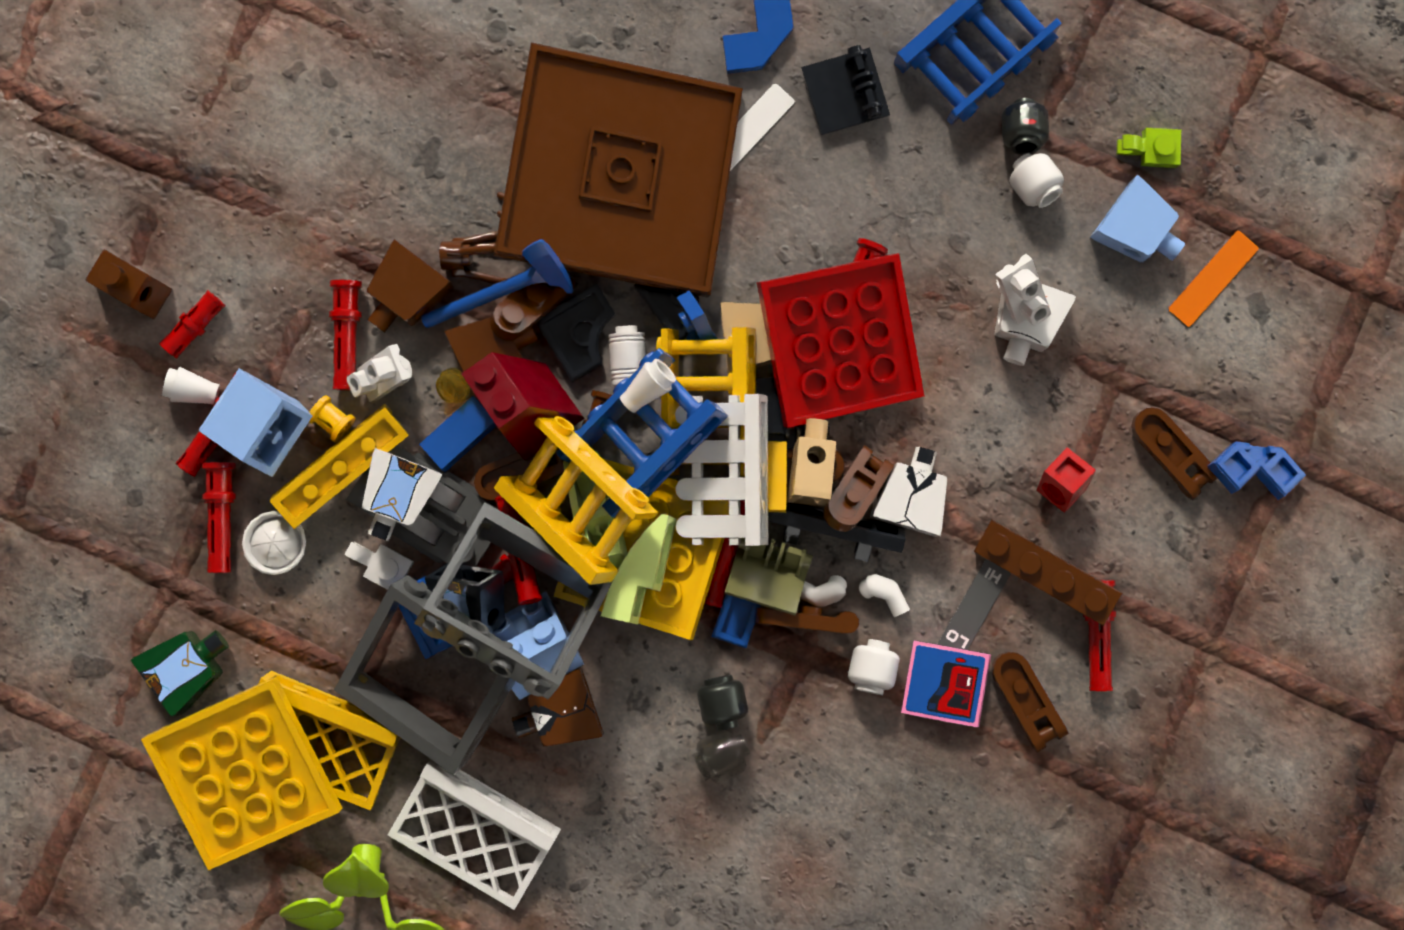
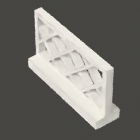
[388,760,561,910]

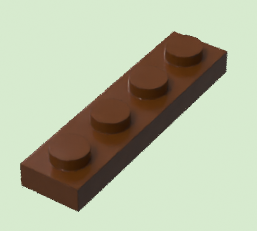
[974,520,1123,626]

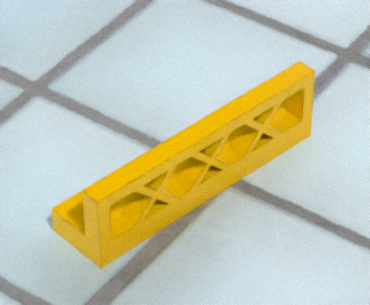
[270,404,409,529]

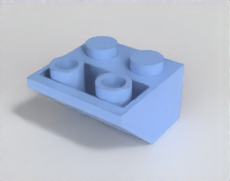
[199,368,312,477]
[492,591,584,700]

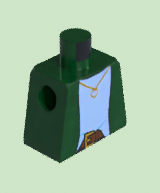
[130,630,229,717]

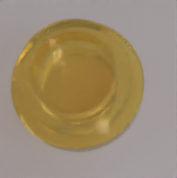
[436,368,470,403]

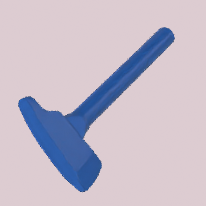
[422,239,573,328]

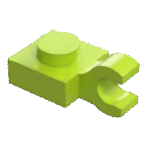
[1116,127,1181,168]

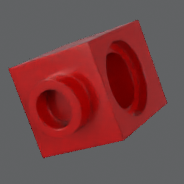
[1036,448,1096,513]

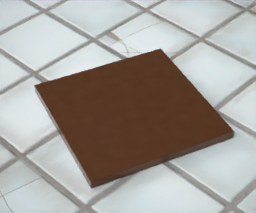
[493,42,743,298]

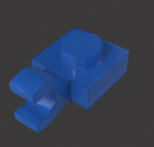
[677,290,717,355]

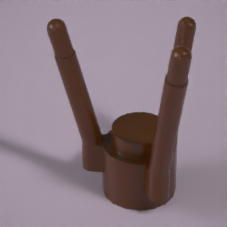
[439,231,506,284]

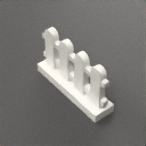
[675,394,768,546]

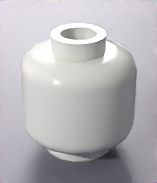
[1009,153,1064,208]
[848,639,900,695]

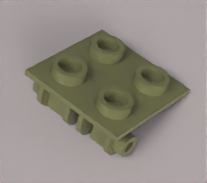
[724,538,813,615]

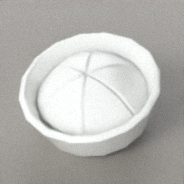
[242,511,306,575]

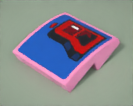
[901,641,991,727]

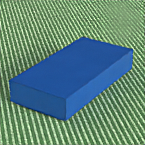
[419,396,496,472]
[711,594,761,648]

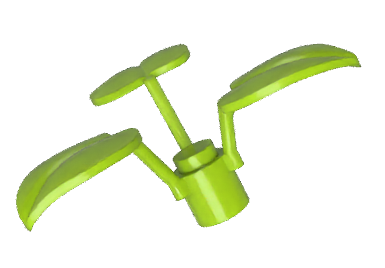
[279,844,445,930]

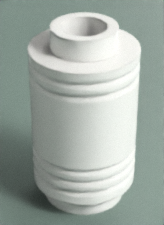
[609,325,646,387]

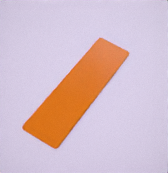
[1169,231,1259,327]

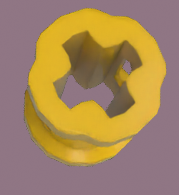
[309,395,356,443]

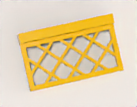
[259,671,401,811]

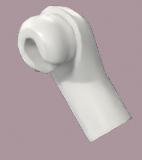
[859,574,910,617]
[800,575,847,607]

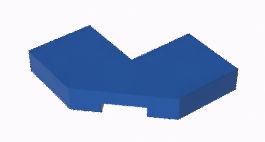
[722,0,793,74]
[1207,441,1306,500]

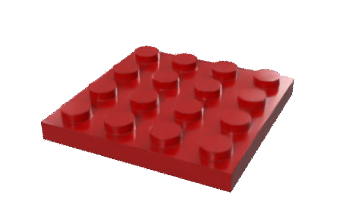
[756,253,925,428]

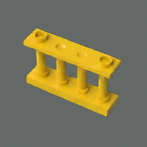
[656,327,756,477]
[494,416,658,585]

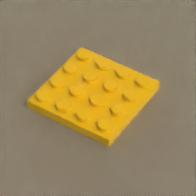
[554,458,729,640]
[141,676,343,871]

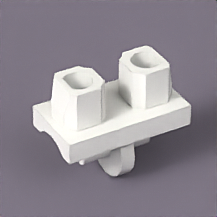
[995,254,1051,325]
[347,344,412,402]

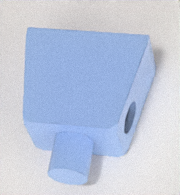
[1090,175,1185,262]

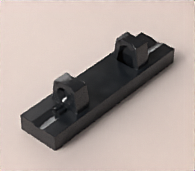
[768,500,906,562]

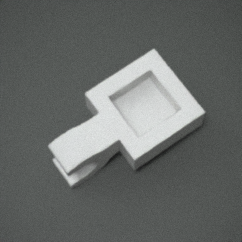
[344,542,414,590]

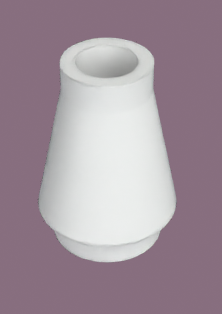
[620,359,676,413]
[162,367,220,405]

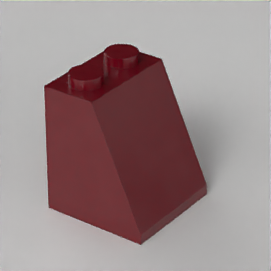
[461,352,585,460]

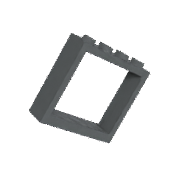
[414,502,613,699]
[334,575,528,775]

